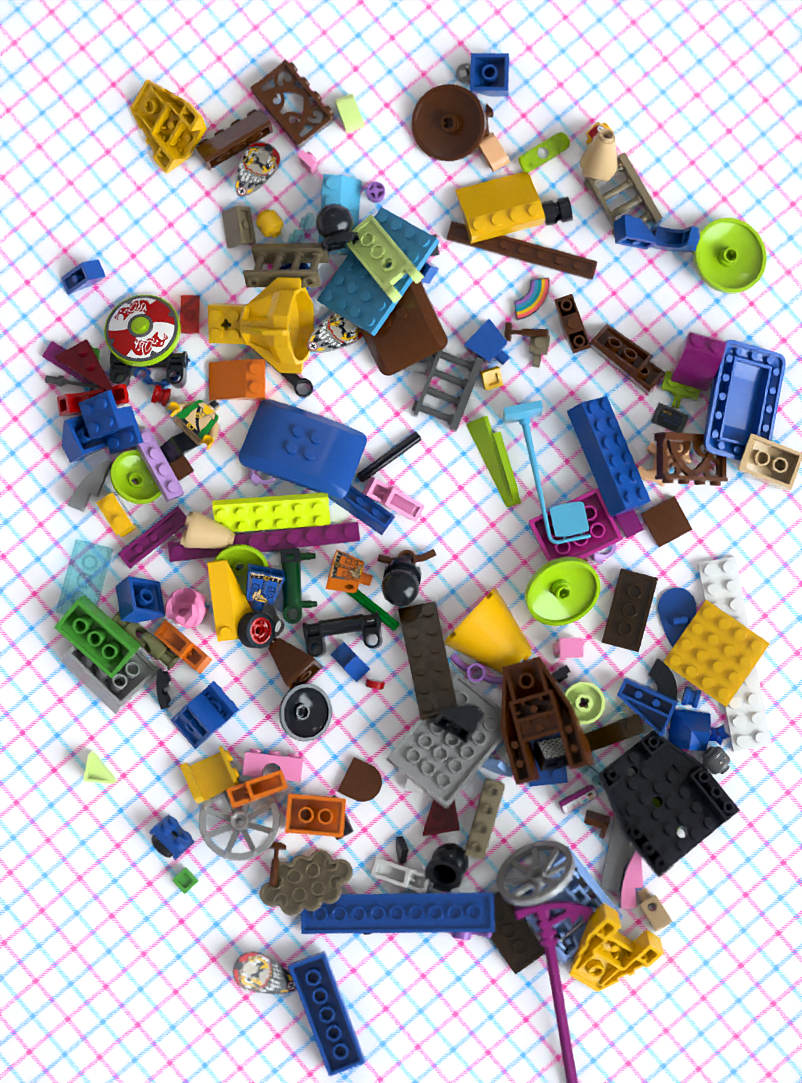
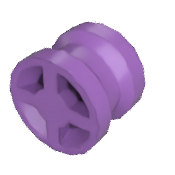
[366,181,385,203]

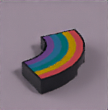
[514,277,550,321]

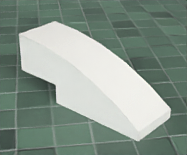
[370,857,433,893]

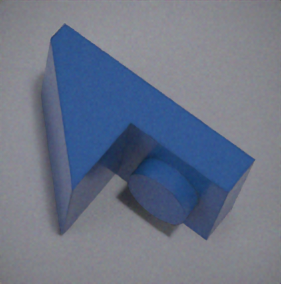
[330,642,370,682]

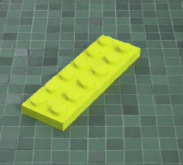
[212,493,331,532]

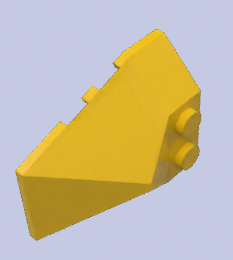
[130,79,207,174]

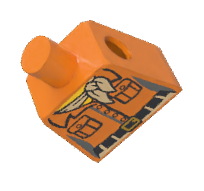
[325,549,373,593]

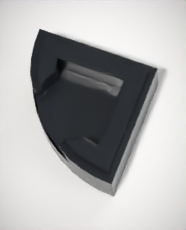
[396,836,409,864]

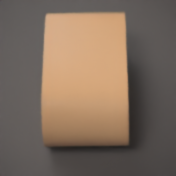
[478,132,510,172]

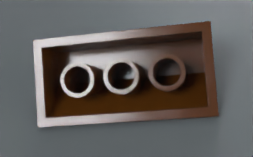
[196,109,273,171]

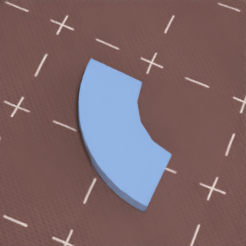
[481,757,513,777]

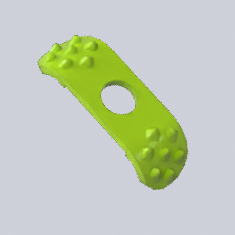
[518,132,570,173]

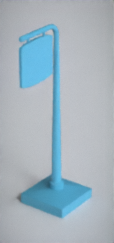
[503,400,591,544]

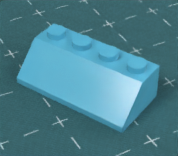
[318,174,362,255]

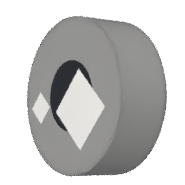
[456,63,471,84]

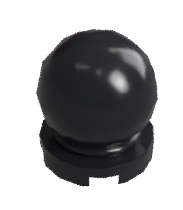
[316,204,359,252]
[381,558,422,607]
[424,843,469,892]

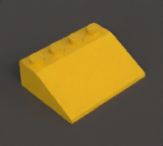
[455,172,546,244]

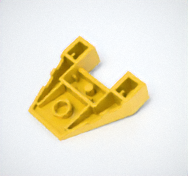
[569,903,664,992]

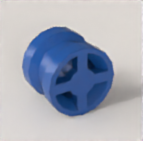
[681,686,701,708]

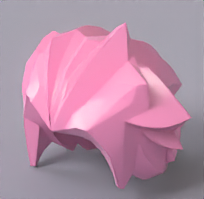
[164,587,209,629]

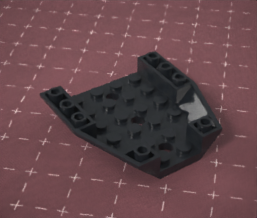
[598,730,740,879]

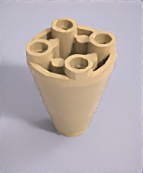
[580,128,618,181]
[180,510,236,549]

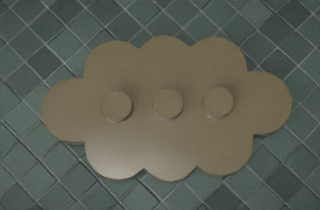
[260,850,353,916]

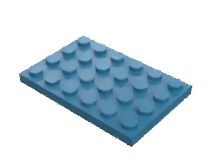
[317,207,440,336]

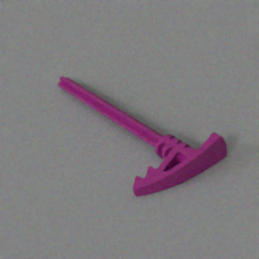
[514,900,593,1083]

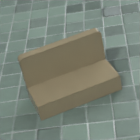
[222,206,256,249]

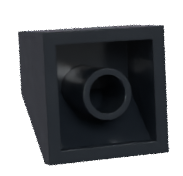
[433,703,485,743]

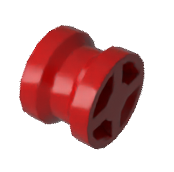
[151,385,172,407]

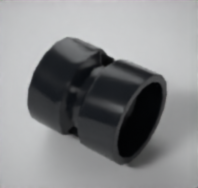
[541,196,573,226]

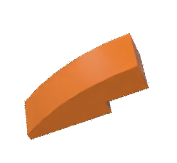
[153,619,213,674]
[226,770,288,809]

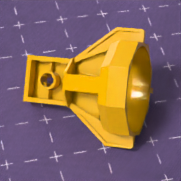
[207,277,314,374]

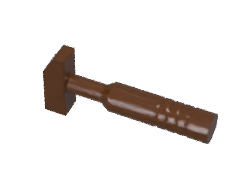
[504,322,549,342]
[268,842,287,887]

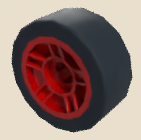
[237,612,275,649]

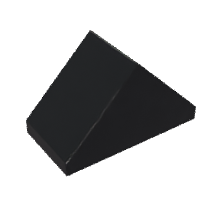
[160,432,198,464]

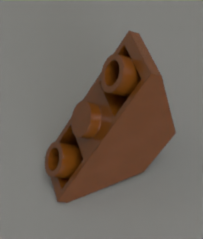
[554,294,591,354]

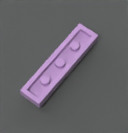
[136,427,184,503]

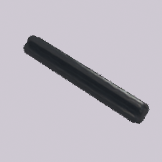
[356,432,422,483]

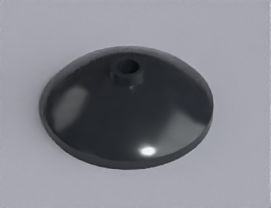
[279,683,332,742]

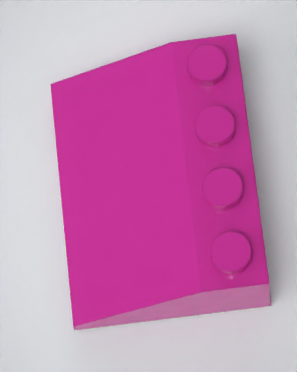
[528,488,624,562]

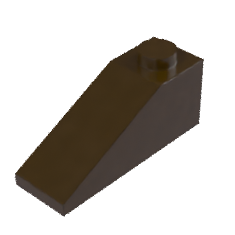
[585,714,644,752]

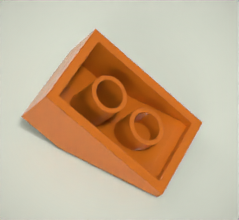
[209,359,266,401]
[285,793,346,838]

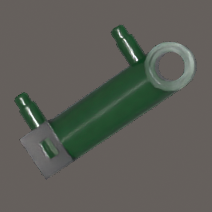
[280,548,318,624]

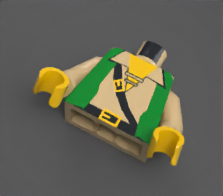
[165,400,220,450]

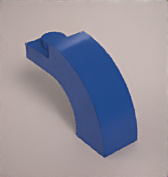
[651,226,700,252]

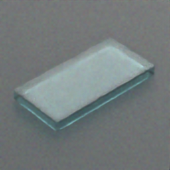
[55,539,113,615]

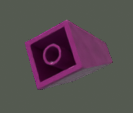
[670,331,727,392]

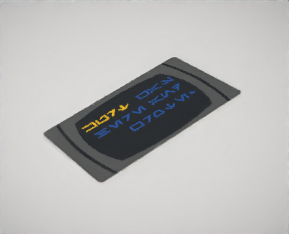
[651,402,689,433]

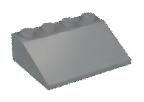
[61,645,158,715]

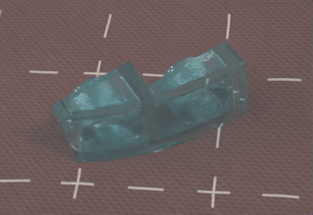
[288,212,314,243]

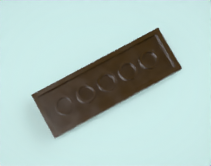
[398,601,458,720]

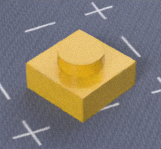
[480,366,503,391]

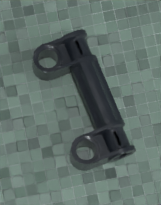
[110,351,188,389]
[303,611,383,658]

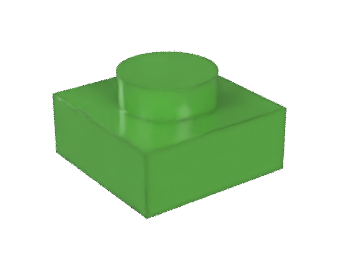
[172,867,199,894]

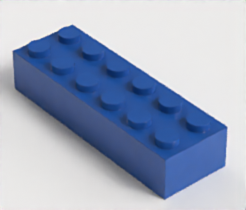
[567,396,651,517]
[288,950,366,1077]

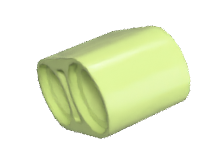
[335,93,365,133]

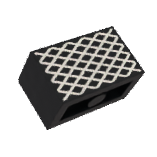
[533,737,569,771]

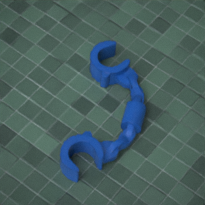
[134,357,191,387]

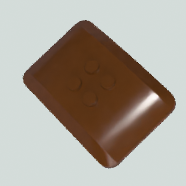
[359,281,448,376]

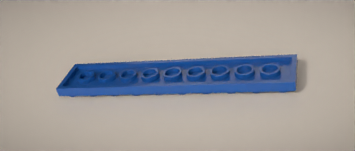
[301,892,495,934]

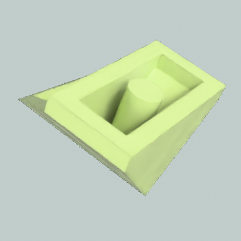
[83,751,118,784]

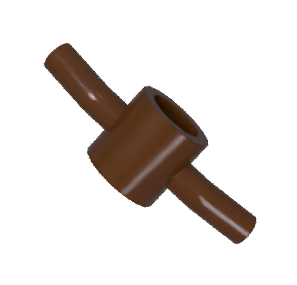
[377,548,437,564]

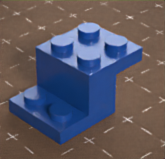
[78,390,143,455]
[170,681,239,749]

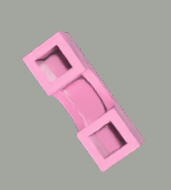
[553,637,584,659]
[242,748,304,782]

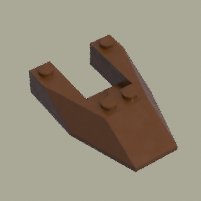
[500,656,595,785]

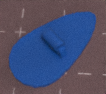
[658,588,697,648]

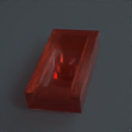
[180,295,200,334]

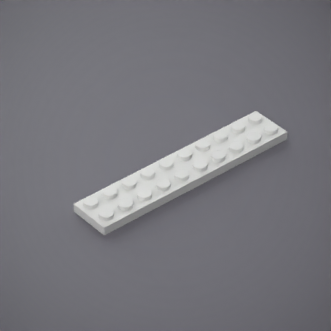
[697,556,772,752]

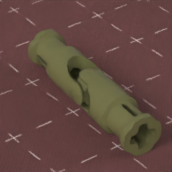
[112,611,180,670]

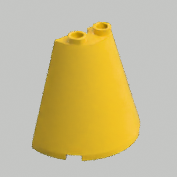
[444,587,533,674]

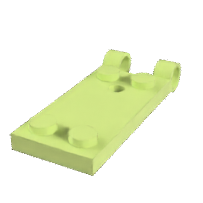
[346,214,424,303]

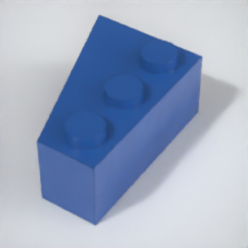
[617,676,678,737]

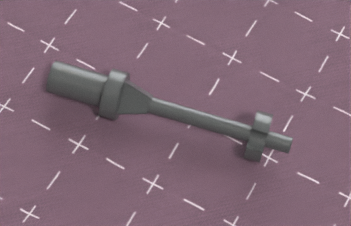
[45,375,101,391]

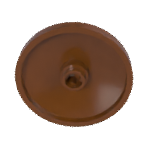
[411,84,487,162]

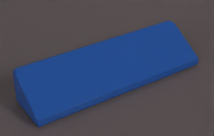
[328,485,395,535]

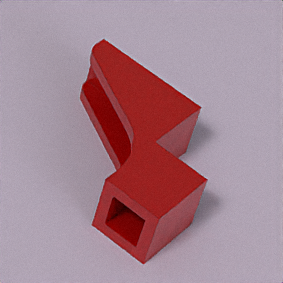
[57,384,129,416]

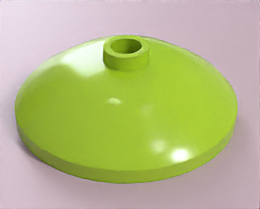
[110,450,162,505]
[214,544,269,598]

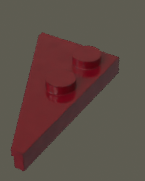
[55,339,115,394]
[423,799,460,836]

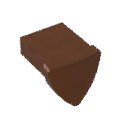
[584,809,610,839]

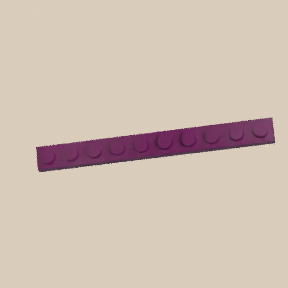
[168,522,360,562]

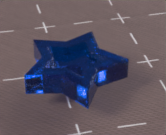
[709,724,730,746]

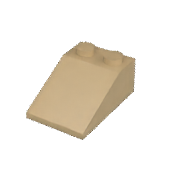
[738,433,802,491]

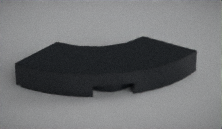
[648,658,677,699]

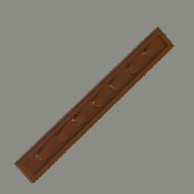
[446,221,598,280]

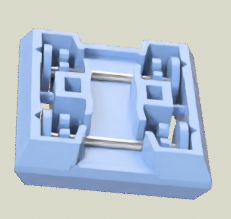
[509,845,623,965]

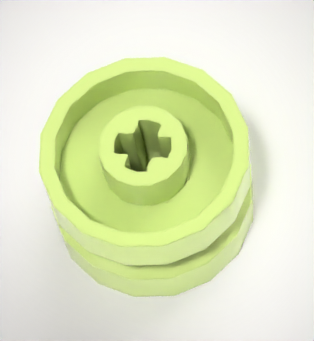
[564,682,605,724]

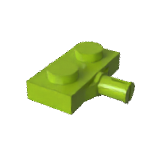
[660,370,701,409]

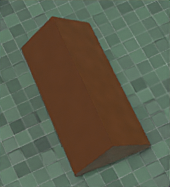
[590,324,666,396]

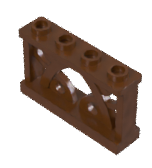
[250,59,334,149]
[654,432,728,486]

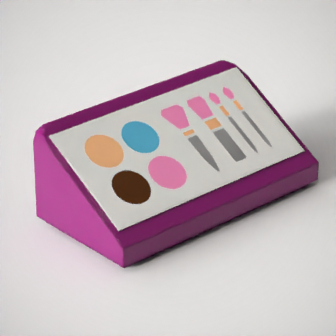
[558,784,598,814]

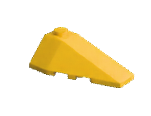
[207,559,254,642]

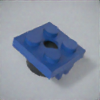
[149,814,195,860]

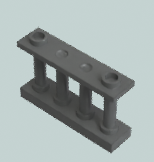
[412,350,484,433]

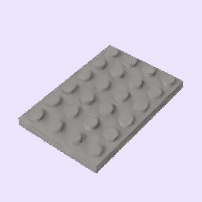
[386,673,503,809]

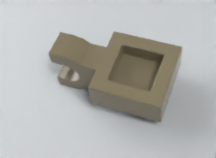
[528,335,550,368]

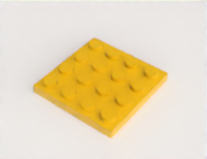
[663,600,771,707]

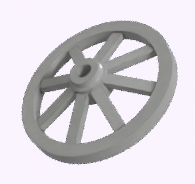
[198,780,280,861]
[496,840,575,906]

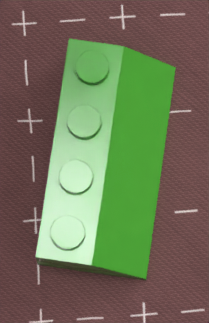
[54,595,142,678]

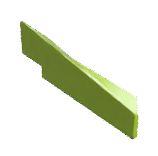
[466,416,521,507]

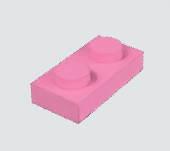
[297,150,318,176]

